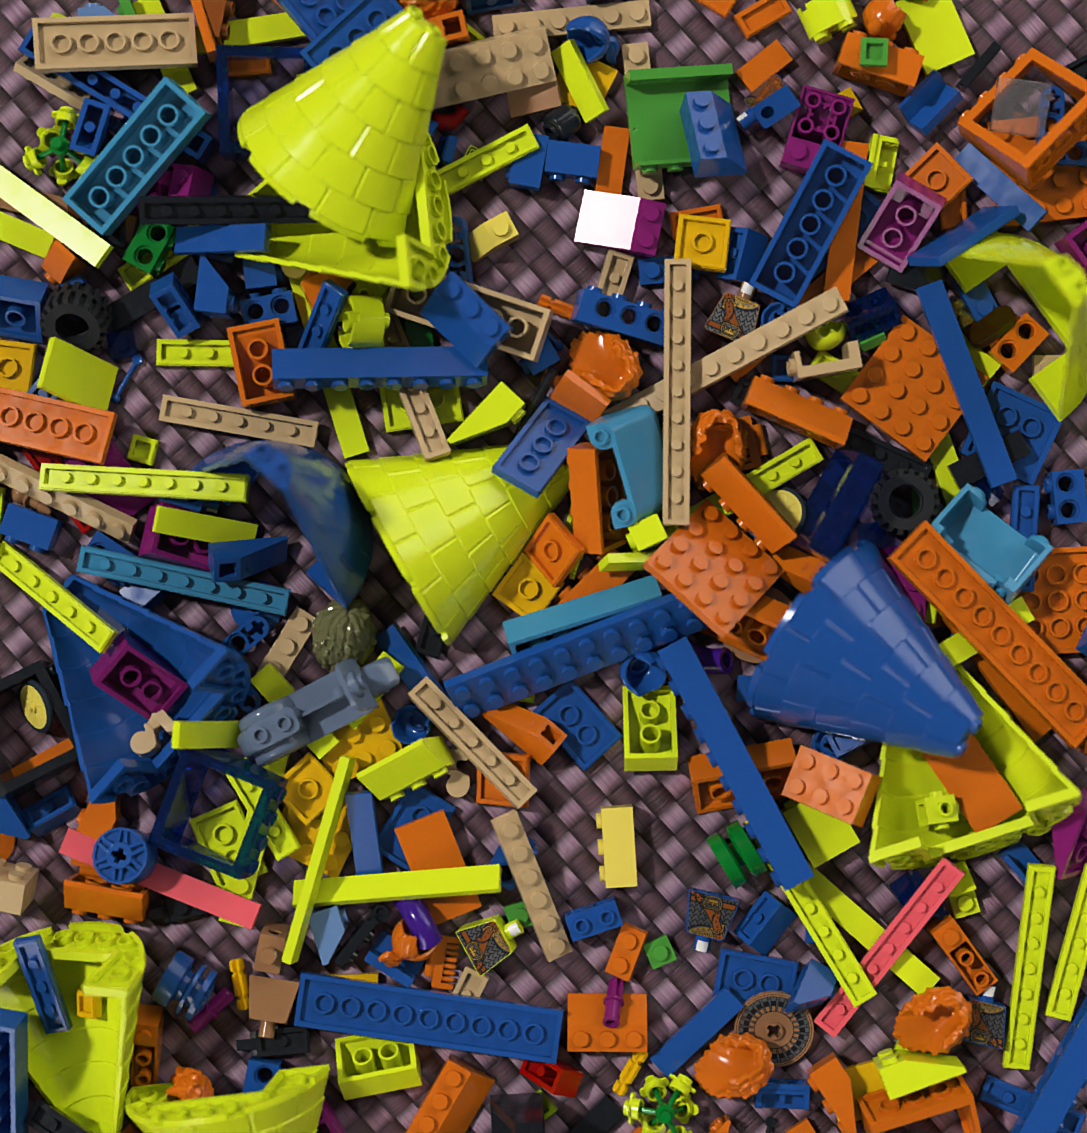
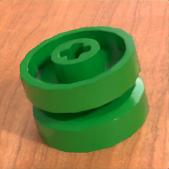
[706,820,767,889]

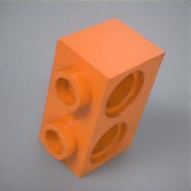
[986,312,1049,375]

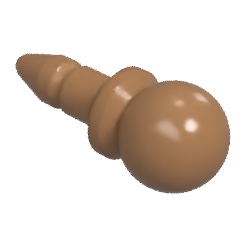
[11,489,52,515]

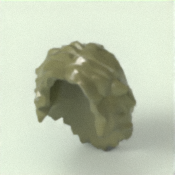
[311,599,377,673]

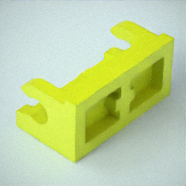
[864,133,899,195]

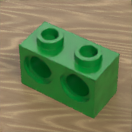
[122,224,176,278]

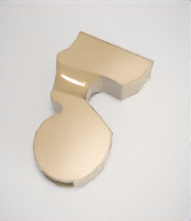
[130,709,174,758]
[446,747,471,798]

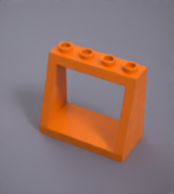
[957,47,1087,191]
[856,1075,981,1133]

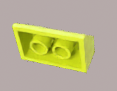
[356,735,455,802]
[335,1035,422,1100]

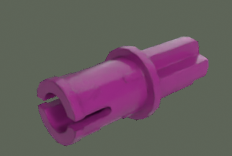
[603,976,624,1028]
[187,987,235,1033]

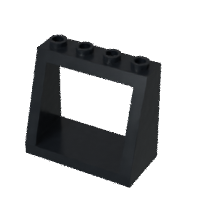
[0,660,79,800]
[490,1092,545,1133]

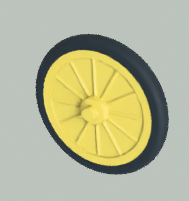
[764,486,807,534]
[19,679,54,733]

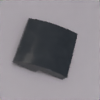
[885,237,948,292]

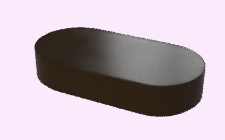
[967,305,1017,349]

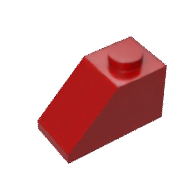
[519,1059,584,1098]

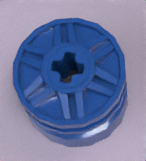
[92,827,158,885]
[151,950,219,1022]

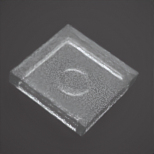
[989,76,1052,138]

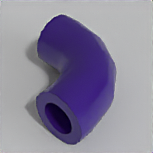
[663,636,734,674]
[393,899,442,950]

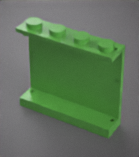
[623,63,733,174]

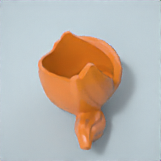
[862,0,907,41]
[378,918,437,967]

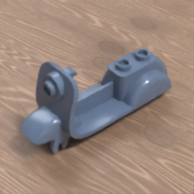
[237,657,400,767]

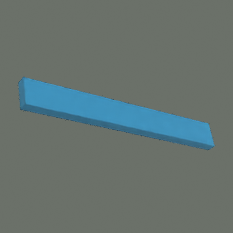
[76,545,292,616]

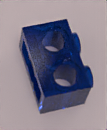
[839,287,902,343]

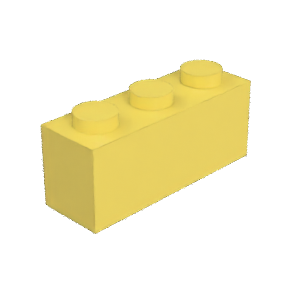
[596,804,638,888]

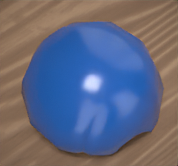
[391,703,433,745]

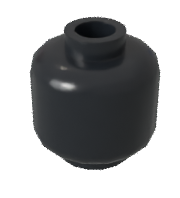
[543,103,582,142]

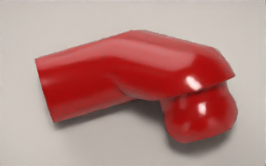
[430,104,470,131]

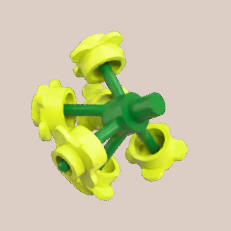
[23,106,98,186]
[623,1073,699,1133]

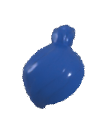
[566,16,620,64]
[620,646,666,697]

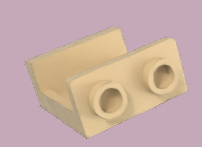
[786,340,863,383]

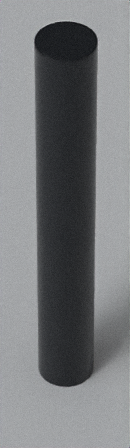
[514,366,559,437]

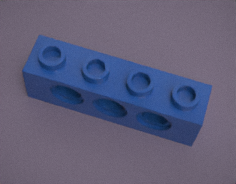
[570,285,664,349]

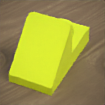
[947,860,981,919]

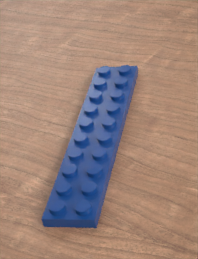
[443,593,709,719]
[294,971,564,1064]

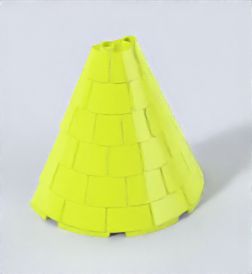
[237,5,447,247]
[230,132,453,292]
[945,232,1087,422]
[344,445,569,646]
[868,663,1081,870]
[0,921,146,1133]
[125,1064,330,1133]

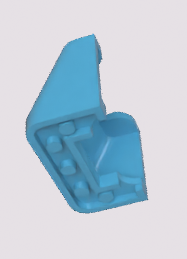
[586,405,663,529]
[930,483,1054,605]

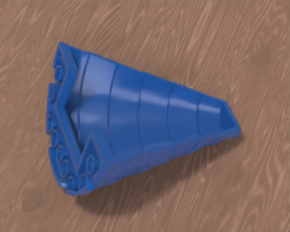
[189,439,374,609]
[747,540,984,758]
[42,574,251,804]

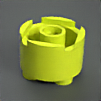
[797,0,859,45]
[338,295,390,348]

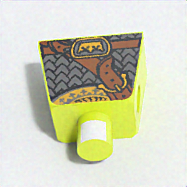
[455,914,524,977]

